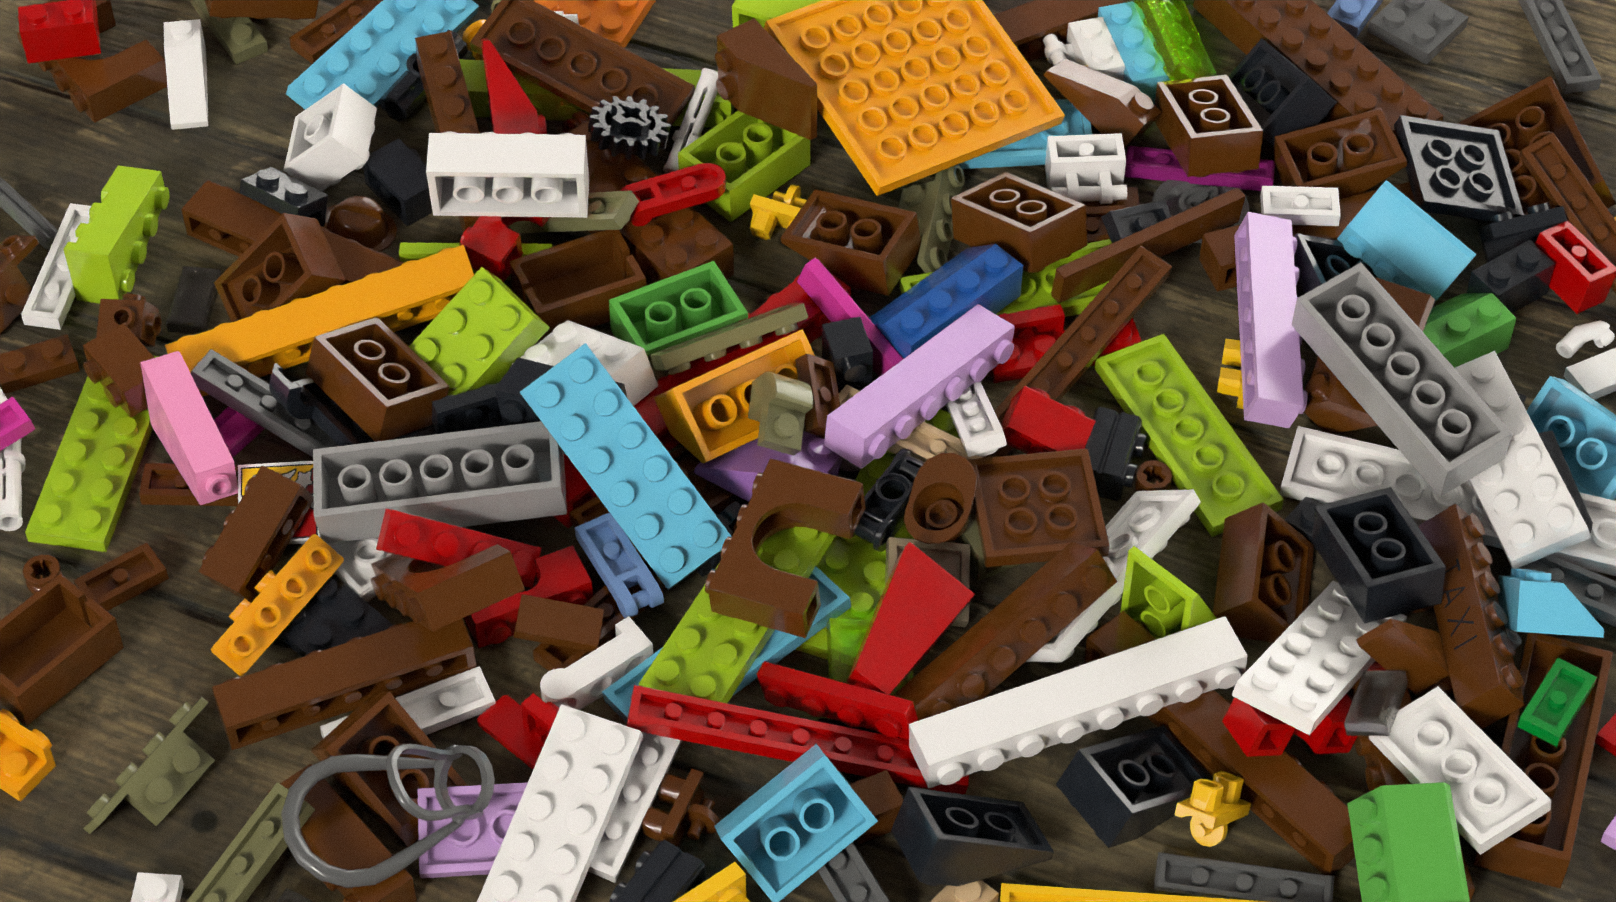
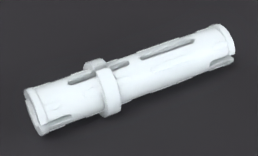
[663,68,718,173]
[0,438,26,531]

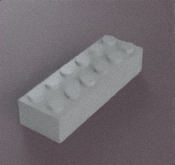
[1292,262,1513,497]
[313,421,567,544]

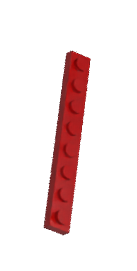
[626,685,969,794]

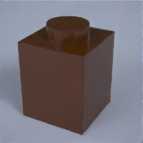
[849,770,904,845]

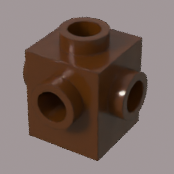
[96,294,162,347]

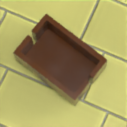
[509,230,646,342]
[0,574,124,726]

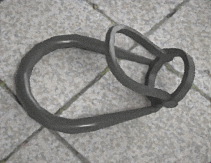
[281,744,495,888]

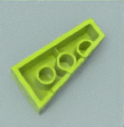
[63,165,170,304]

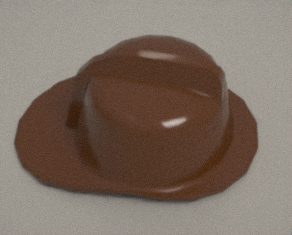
[324,196,397,252]
[904,453,977,544]

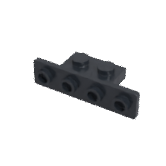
[396,383,504,439]

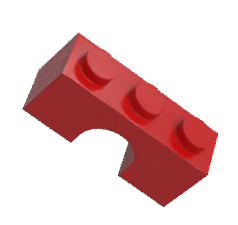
[459,216,550,283]
[464,545,593,648]
[1222,694,1366,757]

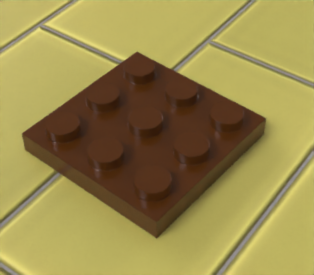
[967,448,1110,567]

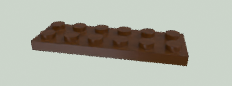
[470,0,695,128]

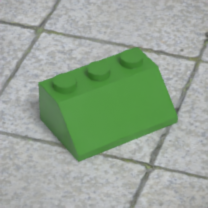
[609,261,748,356]
[1423,293,1516,368]
[1347,782,1470,902]

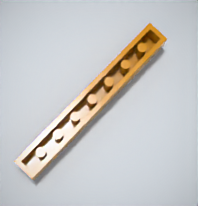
[165,245,474,397]

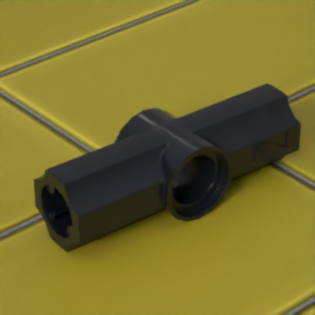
[380,30,468,122]

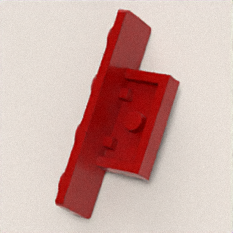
[477,693,559,769]

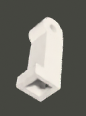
[540,616,653,710]

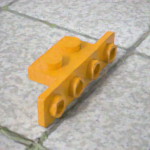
[211,534,344,676]

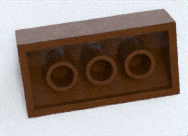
[1304,278,1435,434]

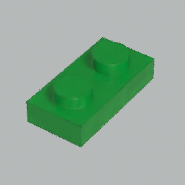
[1517,658,1597,747]

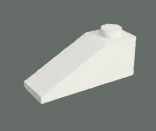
[164,19,208,130]

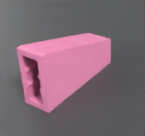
[140,351,238,505]

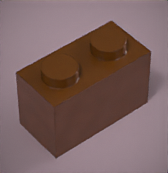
[83,323,155,418]

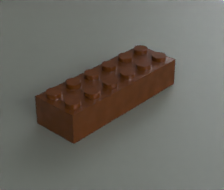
[568,121,734,285]
[1473,633,1613,889]

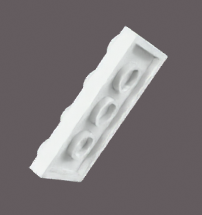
[1369,687,1551,855]

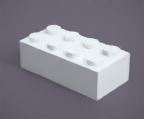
[426,131,589,218]

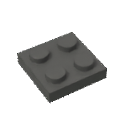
[1367,0,1469,64]

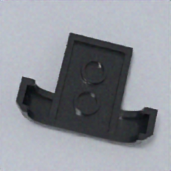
[269,363,421,446]

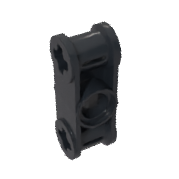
[852,448,925,552]

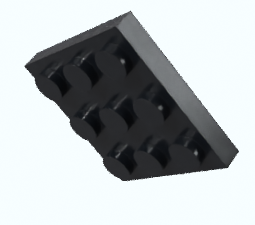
[1394,115,1524,221]

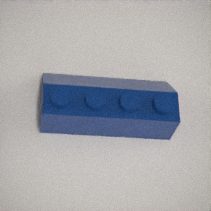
[869,244,1023,358]

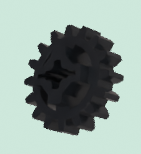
[588,96,670,160]

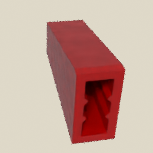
[845,542,975,695]

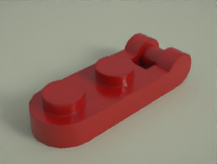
[620,163,726,227]

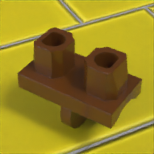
[642,769,720,848]

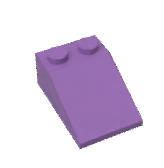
[694,432,843,502]

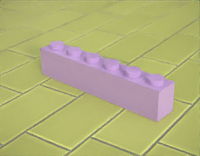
[1234,212,1307,428]
[824,304,1015,469]

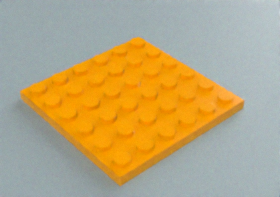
[764,0,1065,196]

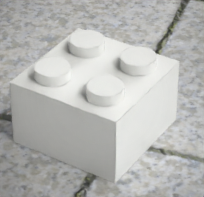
[284,83,377,191]

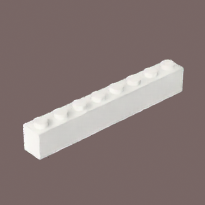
[909,616,1248,788]

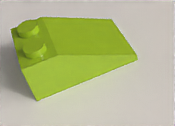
[1120,546,1217,640]

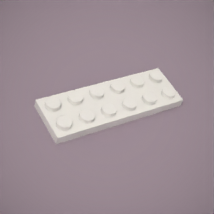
[1455,351,1591,569]
[1026,489,1201,663]
[1232,581,1407,735]
[477,704,644,902]

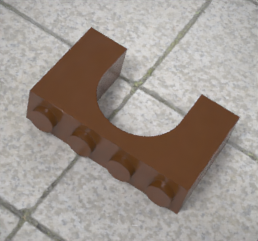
[17,0,167,123]
[705,458,865,638]
[371,526,525,632]

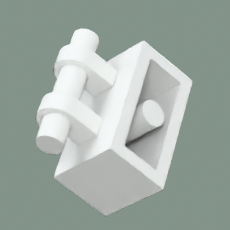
[1043,17,1125,81]
[1045,133,1127,204]

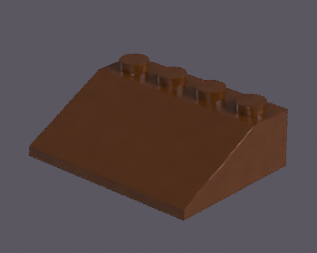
[1457,76,1616,224]

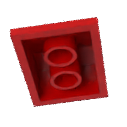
[481,38,547,134]

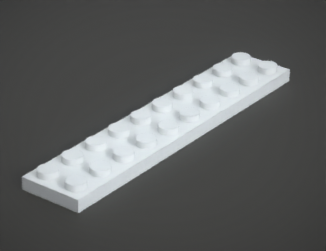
[1280,426,1616,576]

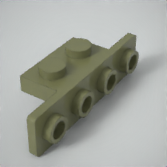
[898,165,965,273]
[83,697,215,834]

